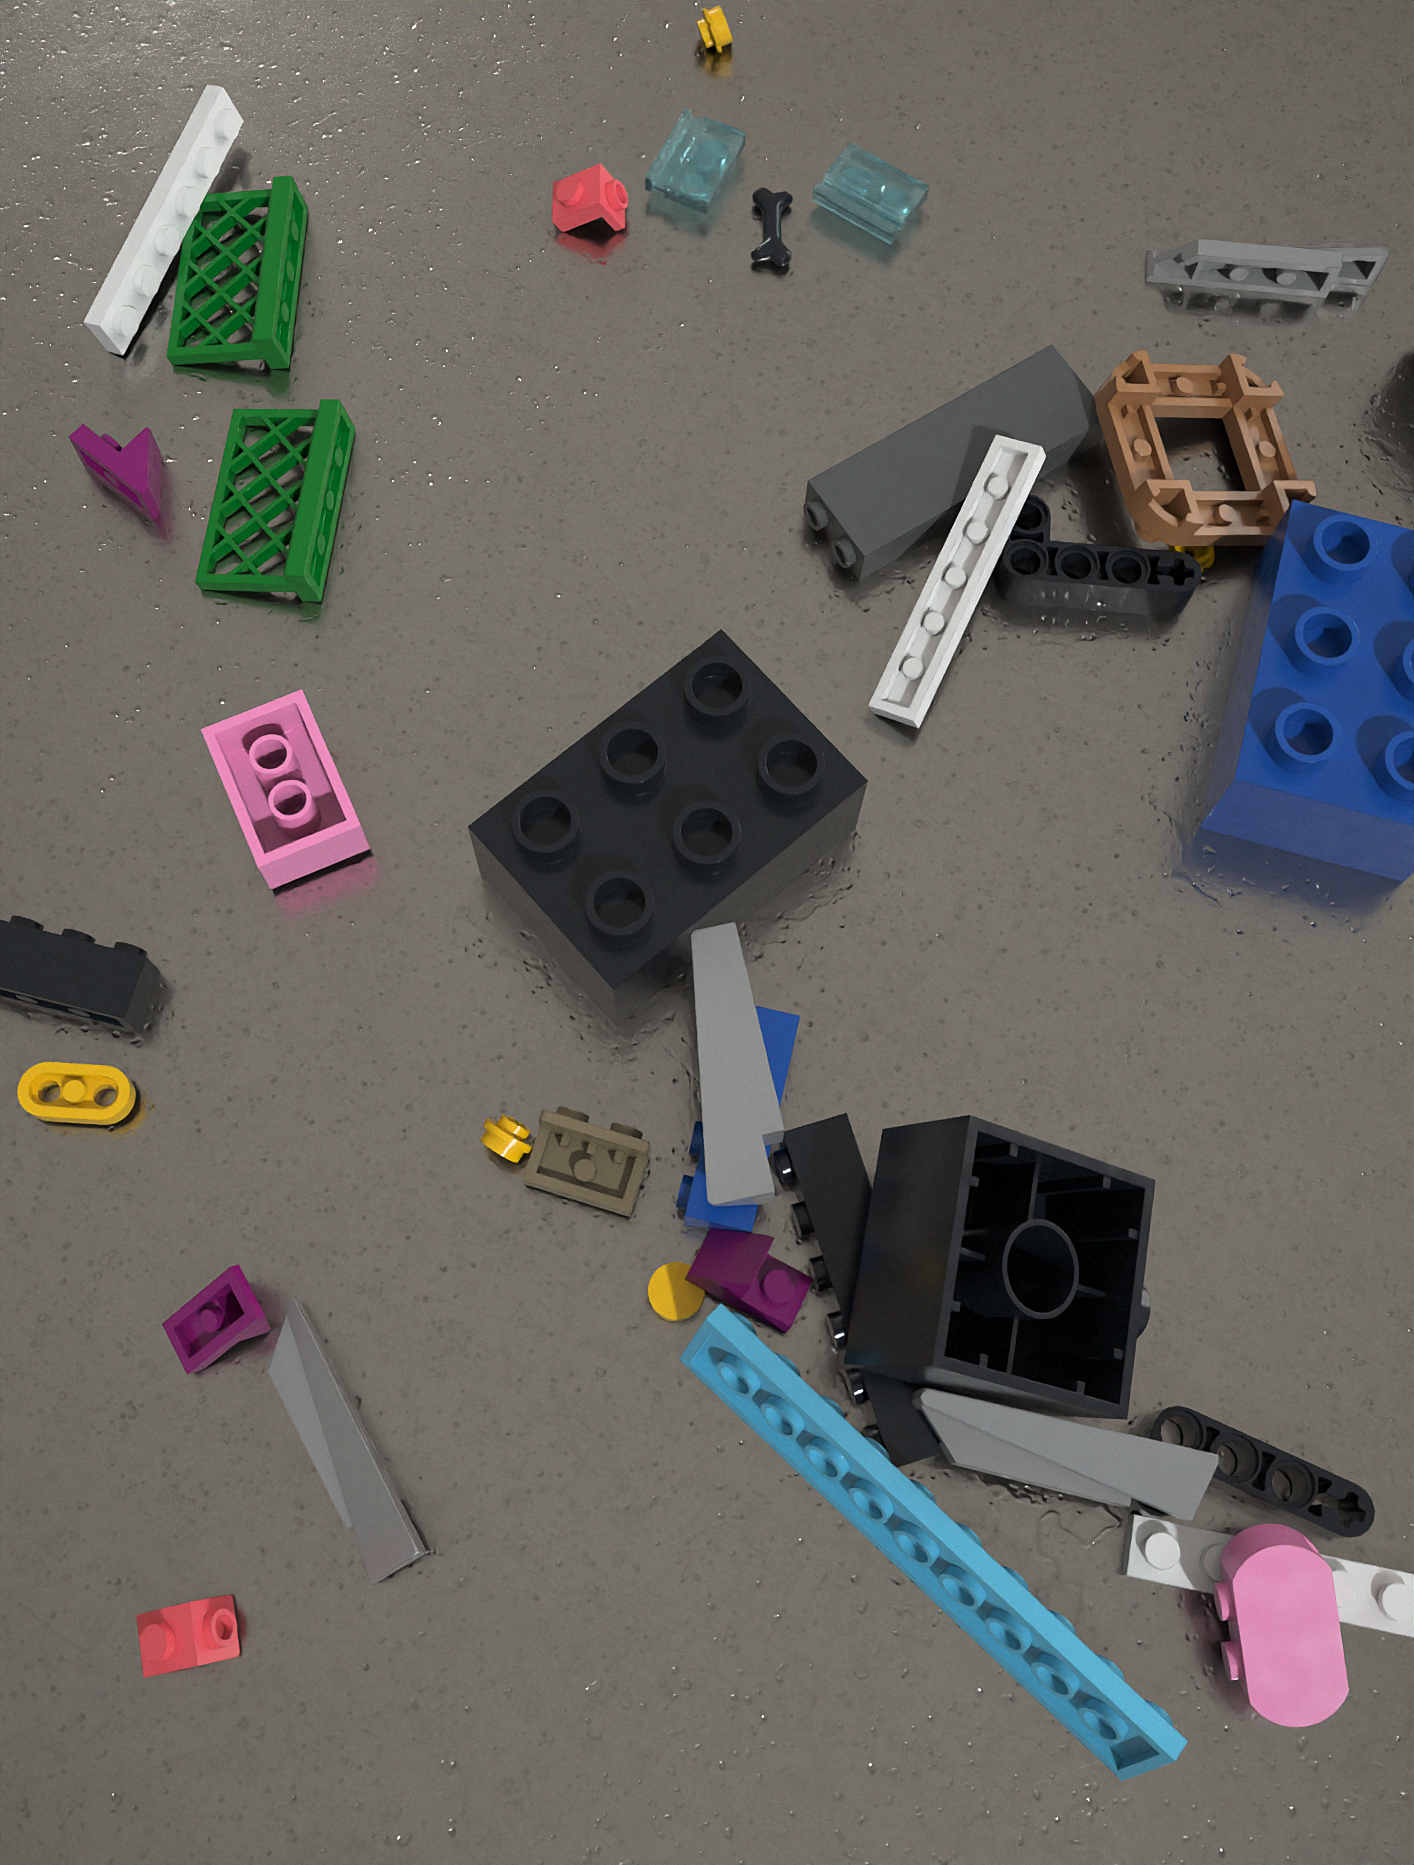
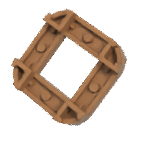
[1094,350,1316,546]

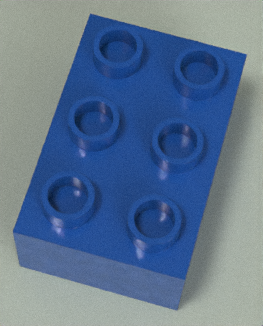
[1199,500,1414,882]

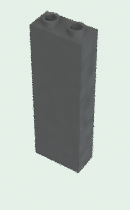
[803,344,1103,581]

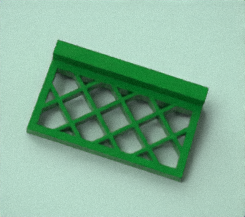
[166,175,308,369]
[195,399,356,602]

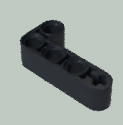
[995,494,1202,616]
[1126,1406,1375,1538]

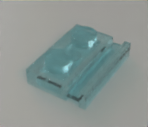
[645,108,746,215]
[812,142,929,245]

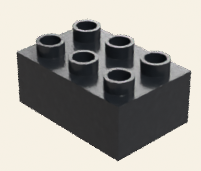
[468,629,868,1027]

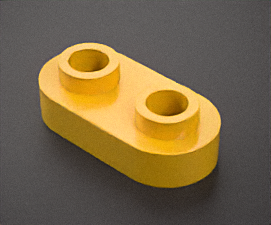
[17,1062,136,1125]

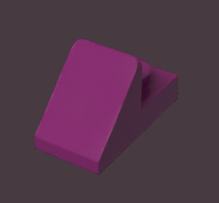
[69,424,161,521]
[685,1228,813,1334]
[162,1264,271,1375]

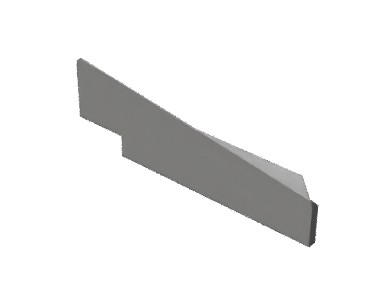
[1146,239,1389,298]
[691,922,785,1206]
[267,1297,427,1584]
[911,1388,1219,1521]

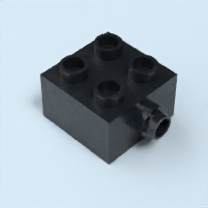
[844,1115,1156,1420]

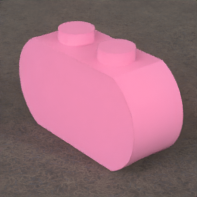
[1213,1523,1349,1727]

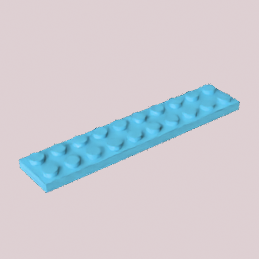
[679,1303,1188,1781]

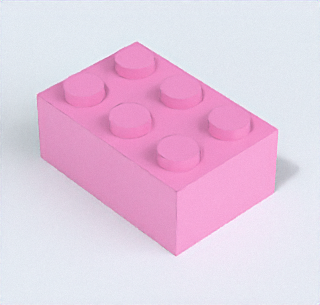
[201,689,370,889]

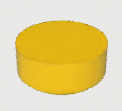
[648,1262,705,1322]

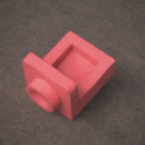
[552,163,628,233]
[136,1595,240,1678]

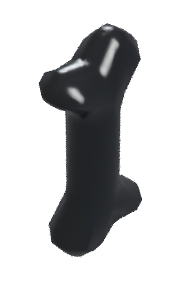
[751,187,793,267]

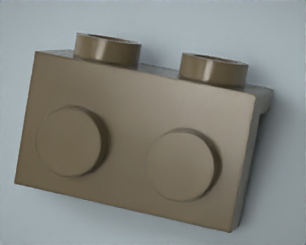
[522,1106,651,1217]

